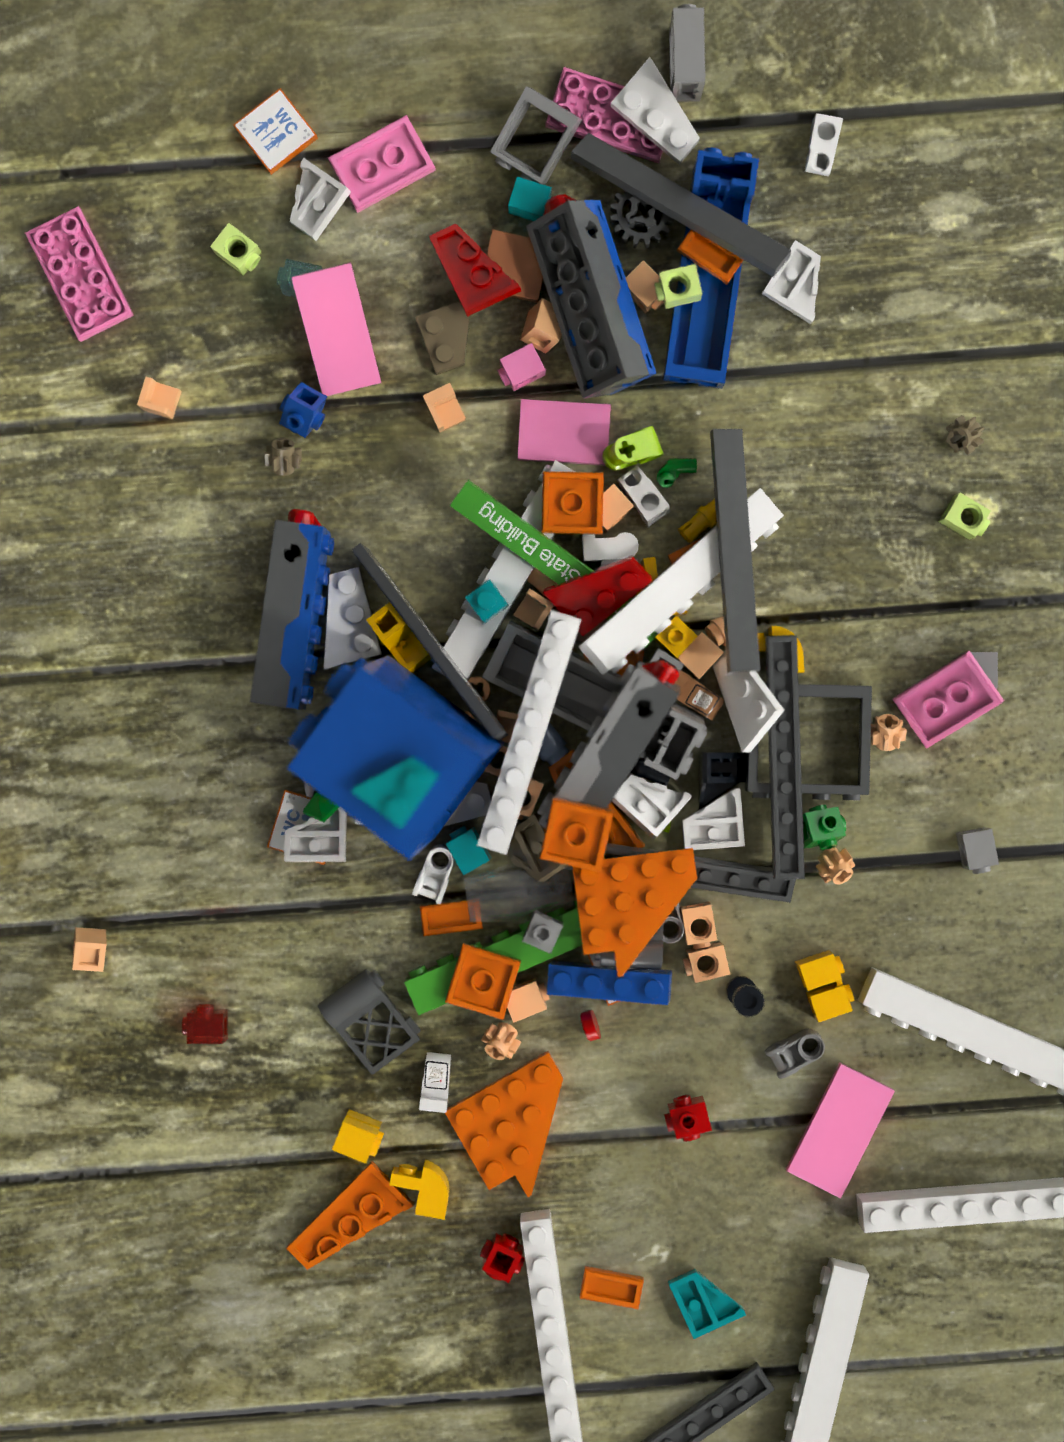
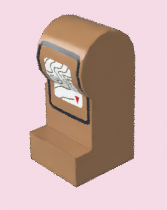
[676,670,725,721]

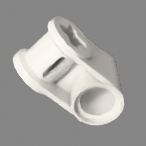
[412,844,455,905]

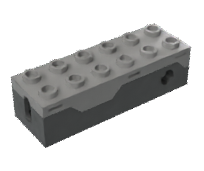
[537,660,680,828]

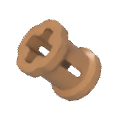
[468,677,491,702]

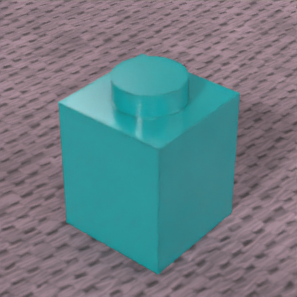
[508,177,552,221]
[465,579,509,624]
[446,825,492,875]

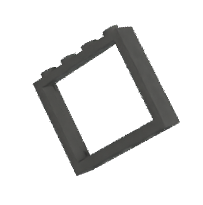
[745,683,872,800]

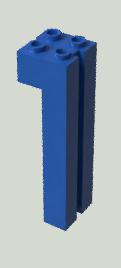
[663,148,759,389]

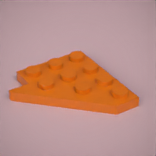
[572,848,697,977]
[445,1051,563,1197]

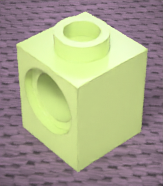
[210,223,261,276]
[654,264,702,309]
[938,493,991,540]

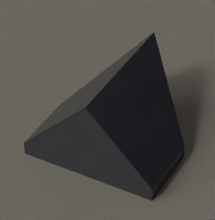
[698,752,746,810]

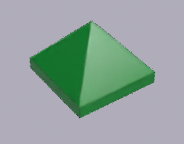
[303,792,339,823]

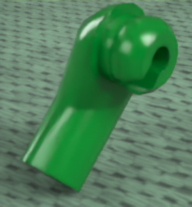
[656,458,697,488]

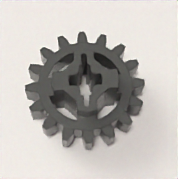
[610,190,674,248]

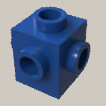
[279,382,327,438]

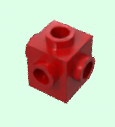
[664,1095,712,1141]
[480,1233,525,1283]

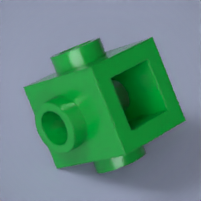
[803,805,846,850]

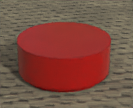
[580,1009,601,1042]

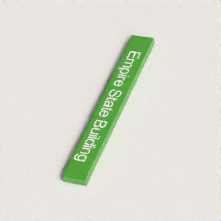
[450,480,657,648]

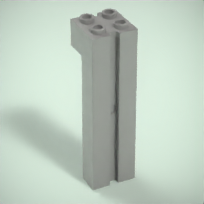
[482,621,707,780]

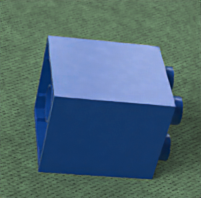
[288,655,505,860]

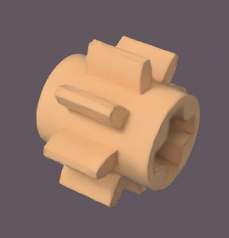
[871,714,907,751]
[816,847,855,884]
[481,1022,521,1060]

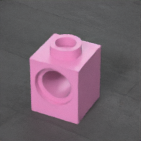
[497,343,546,391]

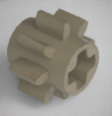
[945,415,984,455]
[264,438,302,476]

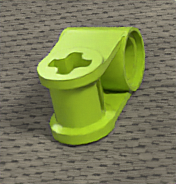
[602,426,664,471]

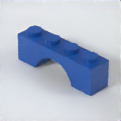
[547,960,672,1005]

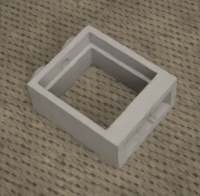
[669,4,705,102]
[490,86,582,184]

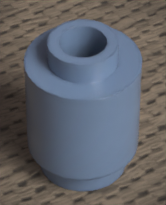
[538,722,569,766]

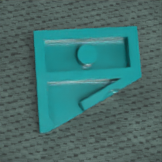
[351,757,440,829]
[668,1269,746,1339]

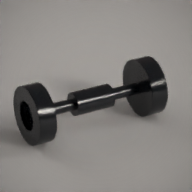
[726,976,764,1017]

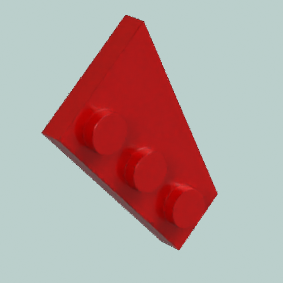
[429,223,522,317]
[543,556,652,636]

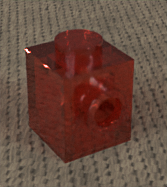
[182,1004,228,1044]

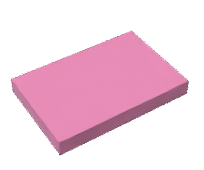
[328,115,436,213]
[517,399,611,466]
[892,650,1004,749]

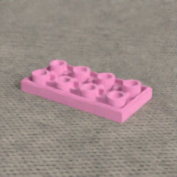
[545,67,663,163]
[25,206,134,342]
[291,262,381,396]
[786,1062,895,1198]

